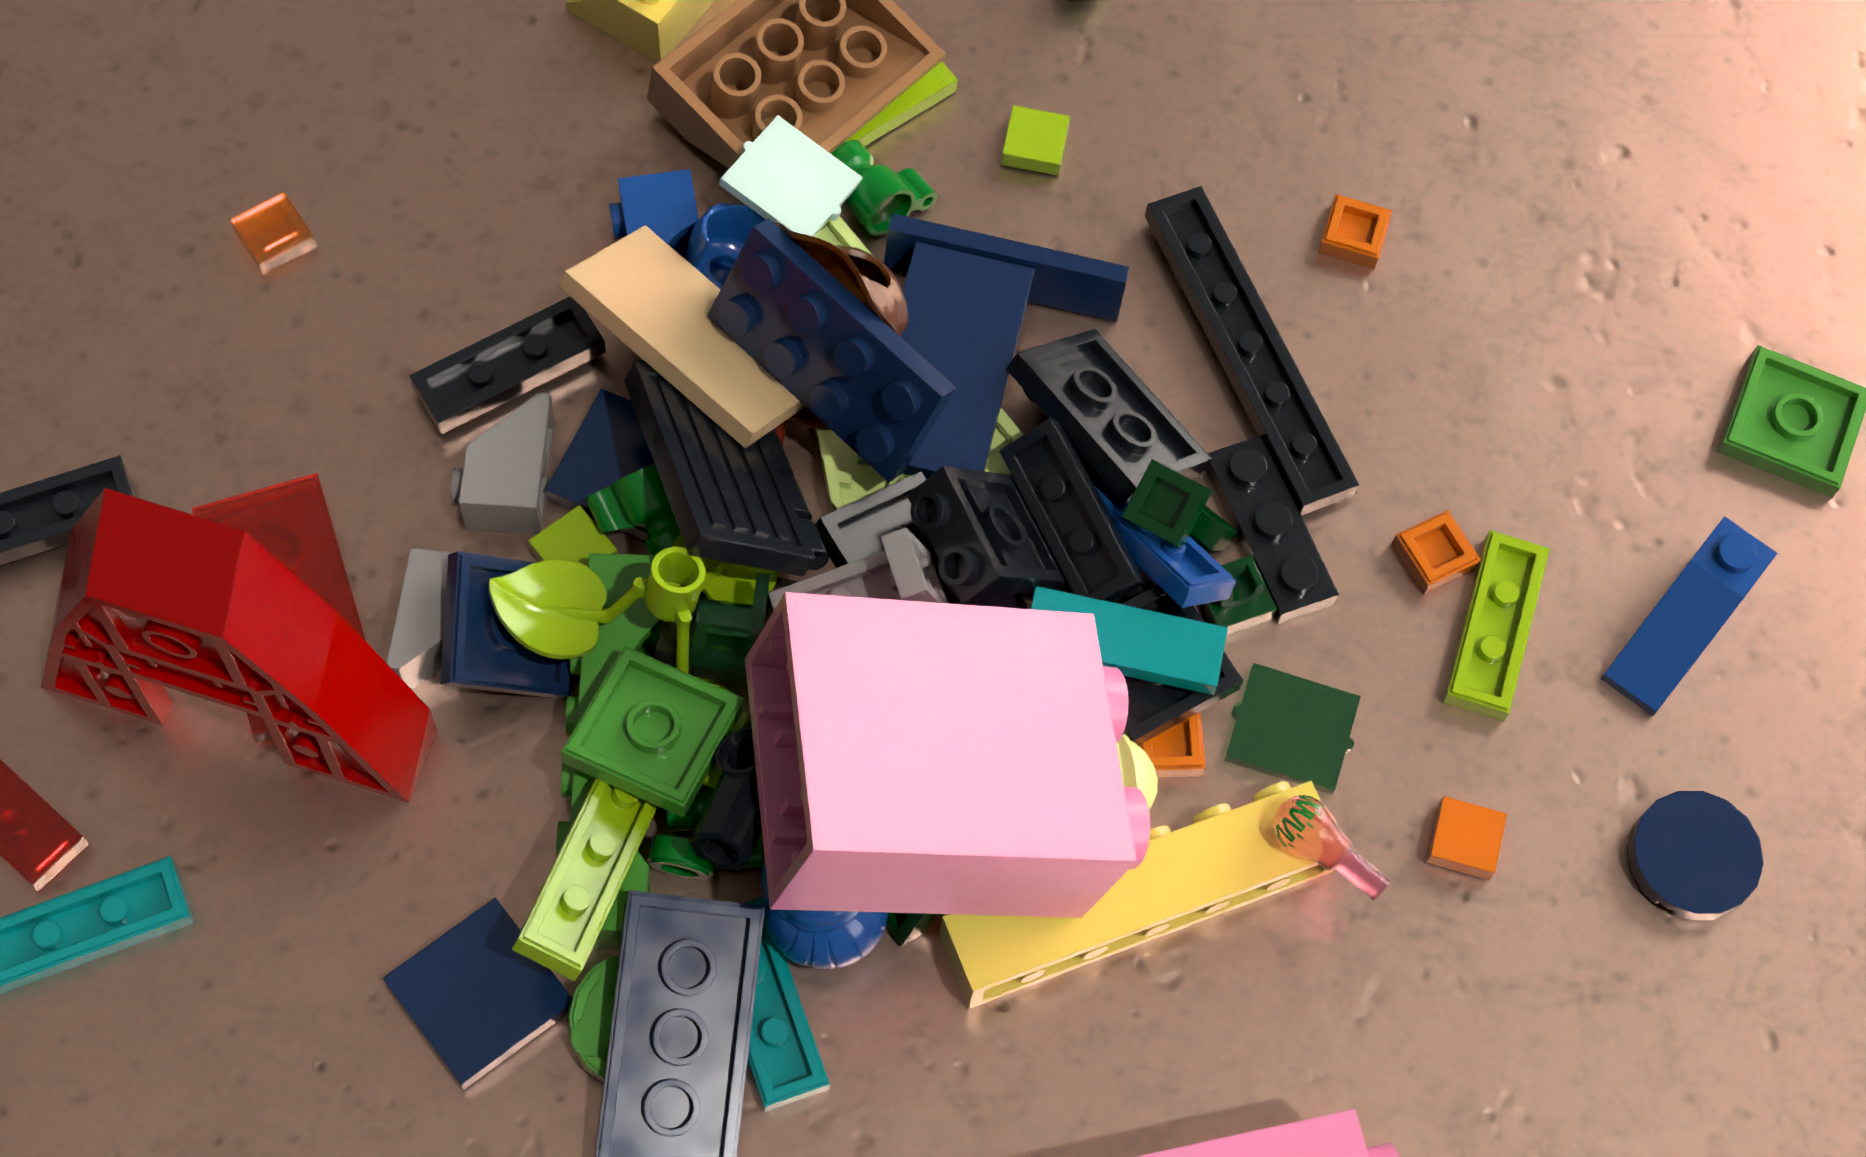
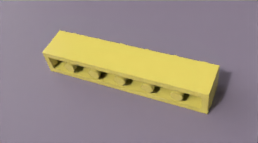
[939,781,1345,1009]

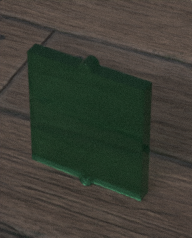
[1224,663,1361,795]

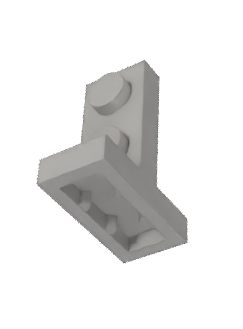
[769,527,948,610]

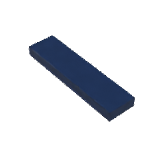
[884,214,1130,322]

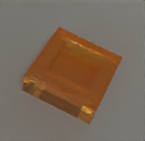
[230,192,317,275]

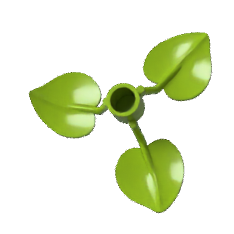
[489,534,779,788]

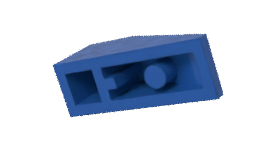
[1600,516,1778,716]

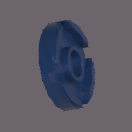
[1628,791,1764,920]

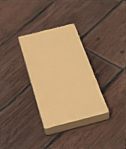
[559,225,806,448]

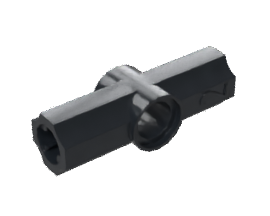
[689,713,762,871]

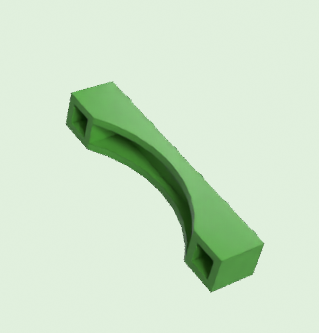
[556,553,668,950]

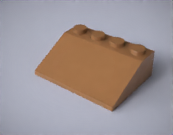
[647,0,946,168]

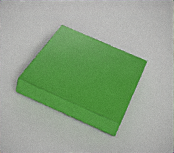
[1717,345,1866,498]
[561,646,745,818]

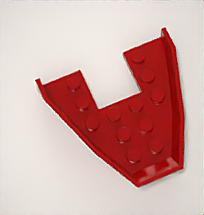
[41,488,438,803]

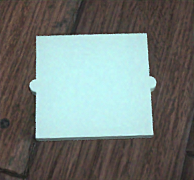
[718,115,863,237]

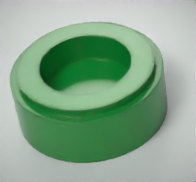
[647,835,715,880]

